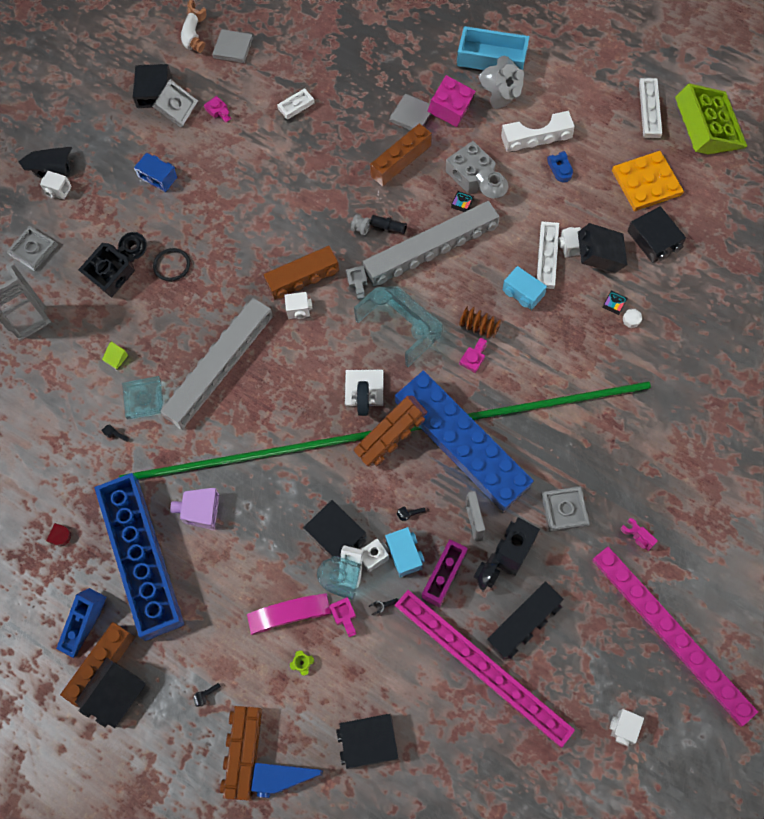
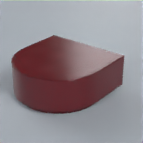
[46,523,71,546]

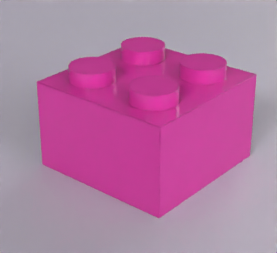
[427,75,476,127]

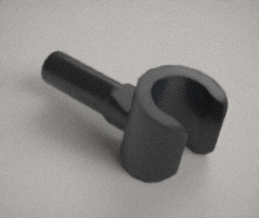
[101,425,129,442]
[397,506,426,521]
[369,598,398,616]
[193,683,221,707]

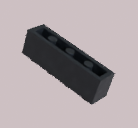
[485,581,564,661]

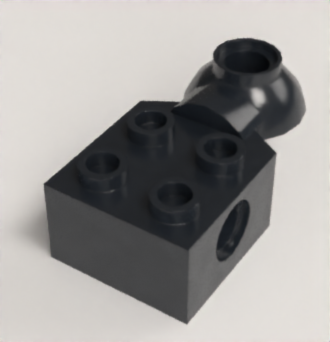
[78,232,147,298]
[473,517,540,592]

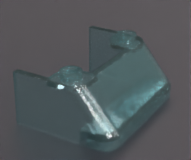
[354,286,443,367]

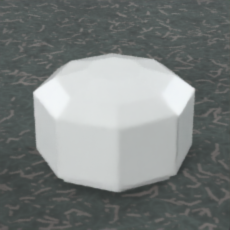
[623,309,642,328]

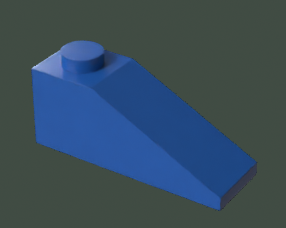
[56,588,107,658]
[251,763,323,798]

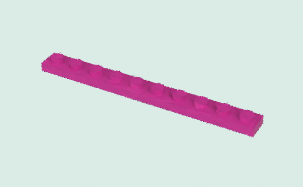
[592,546,758,727]
[395,590,575,748]

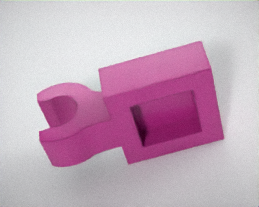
[204,96,231,122]
[459,338,487,373]
[620,518,658,551]
[329,597,357,638]

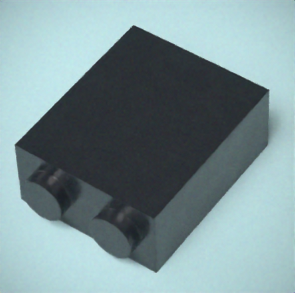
[133,64,172,108]
[627,206,686,263]
[578,223,628,273]
[303,500,367,565]
[75,657,146,728]
[336,713,399,769]

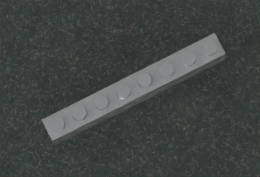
[363,201,499,286]
[160,298,273,430]

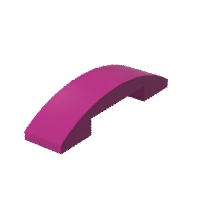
[247,593,332,635]

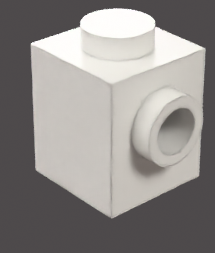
[40,171,72,200]
[558,227,581,257]
[285,292,313,319]
[361,539,390,573]
[610,709,644,746]

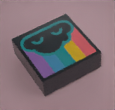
[451,191,474,212]
[602,290,628,315]

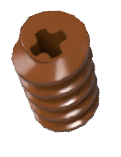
[459,306,502,339]

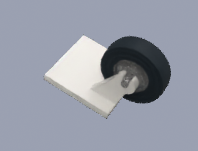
[345,370,383,416]

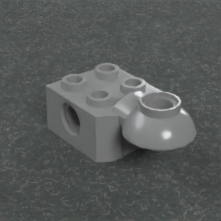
[446,141,509,199]

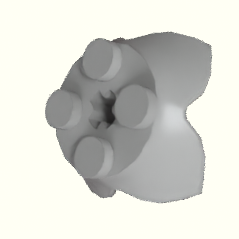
[478,56,524,109]

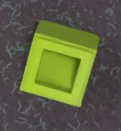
[102,342,128,370]

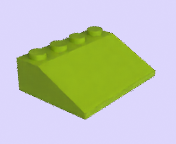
[675,83,747,154]

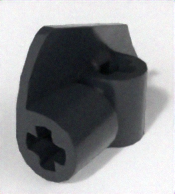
[18,147,72,178]

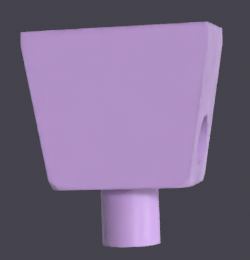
[171,488,219,530]

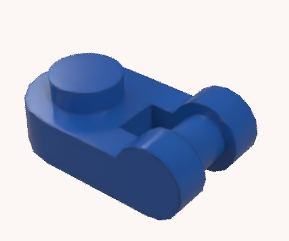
[547,151,573,183]

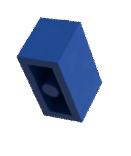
[134,153,178,192]

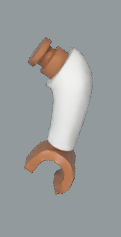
[181,0,206,53]

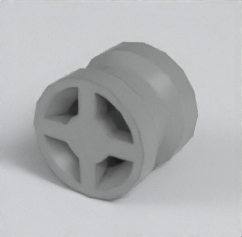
[351,214,371,236]

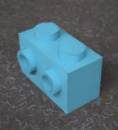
[502,266,547,310]
[385,527,425,578]

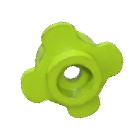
[290,650,314,676]

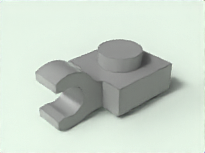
[346,266,368,300]

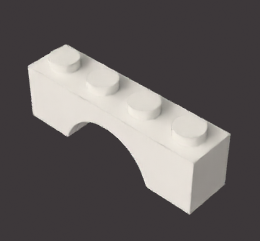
[501,111,575,152]

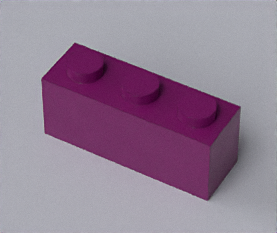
[422,539,468,608]

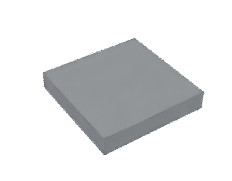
[212,29,253,63]
[153,80,198,128]
[390,94,432,130]
[6,226,57,271]
[541,486,590,532]
[466,491,485,541]

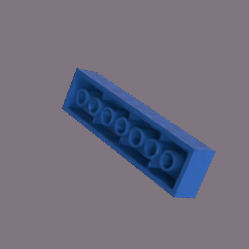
[395,370,534,512]
[94,473,185,641]

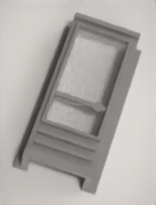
[0,262,51,341]

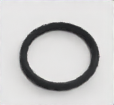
[153,248,190,281]

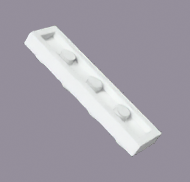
[639,78,662,138]
[537,221,559,289]

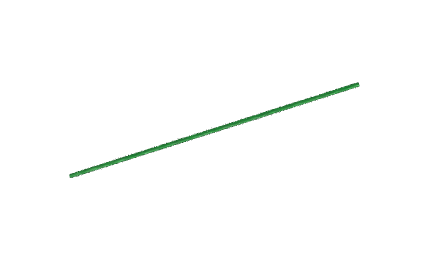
[119,381,651,480]

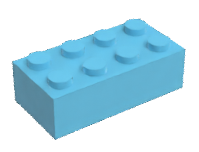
[457,26,530,70]

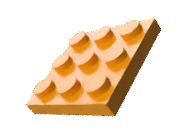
[612,151,684,212]

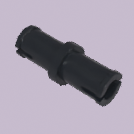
[370,214,407,235]

